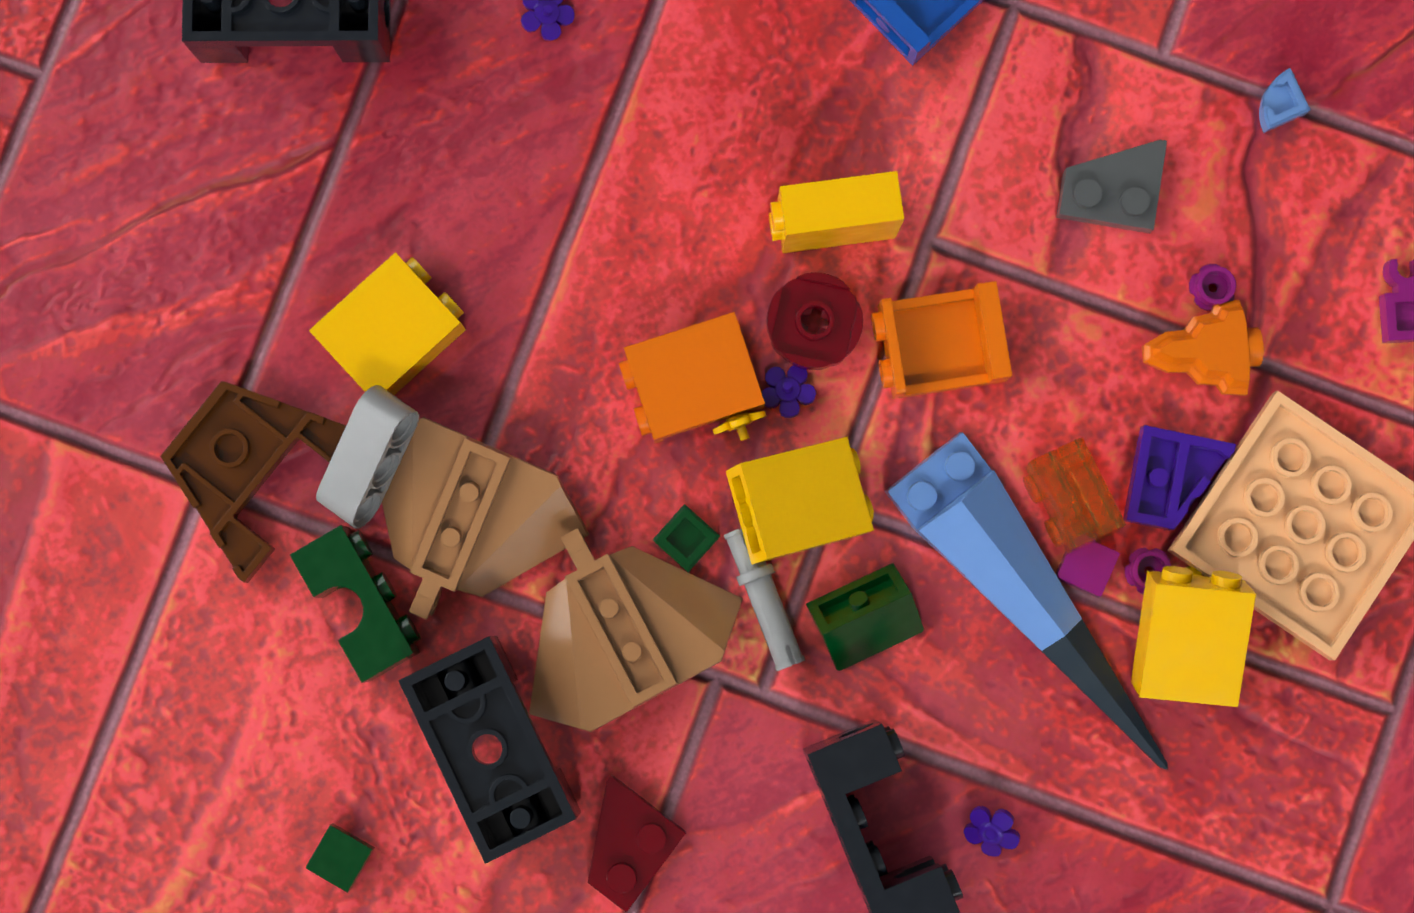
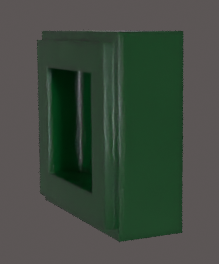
[652,504,720,573]
[305,823,375,893]

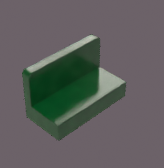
[806,563,924,671]

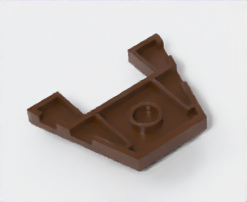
[160,381,346,583]

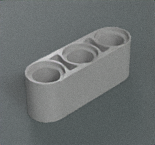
[316,385,419,529]

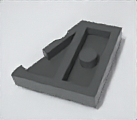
[1056,140,1167,234]

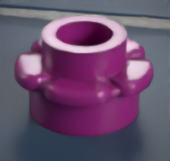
[1189,264,1236,311]
[1125,548,1171,594]

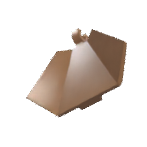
[382,417,589,620]
[529,528,743,732]

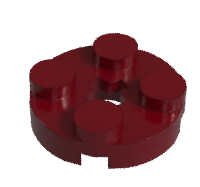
[766,272,863,370]

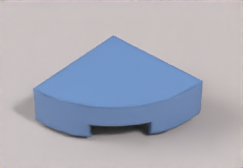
[1259,68,1311,133]

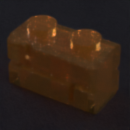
[1023,437,1126,554]

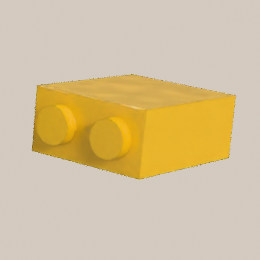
[769,171,904,253]
[309,252,466,395]
[726,437,874,565]
[1131,566,1256,707]

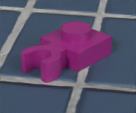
[1379,259,1414,343]

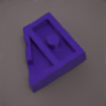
[1123,425,1236,531]

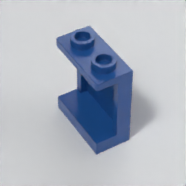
[850,0,984,66]

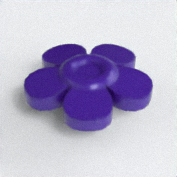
[520,0,575,41]
[761,365,816,418]
[964,806,1020,857]

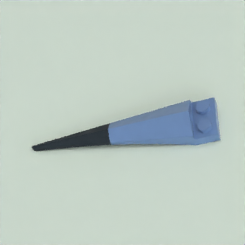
[884,432,1168,770]

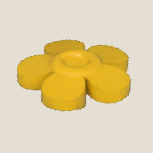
[712,411,767,441]

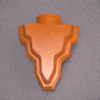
[1142,300,1264,396]

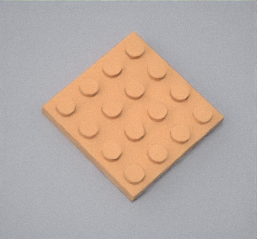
[1167,391,1414,661]

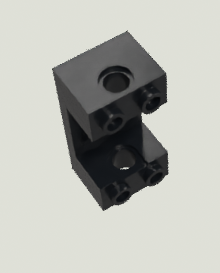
[182,0,391,63]
[398,636,581,864]
[803,720,963,913]

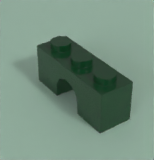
[290,525,421,683]

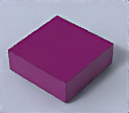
[1056,533,1120,598]

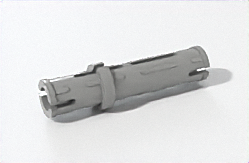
[724,529,805,671]

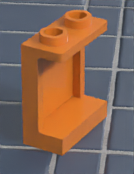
[871,281,1012,399]
[618,312,765,444]

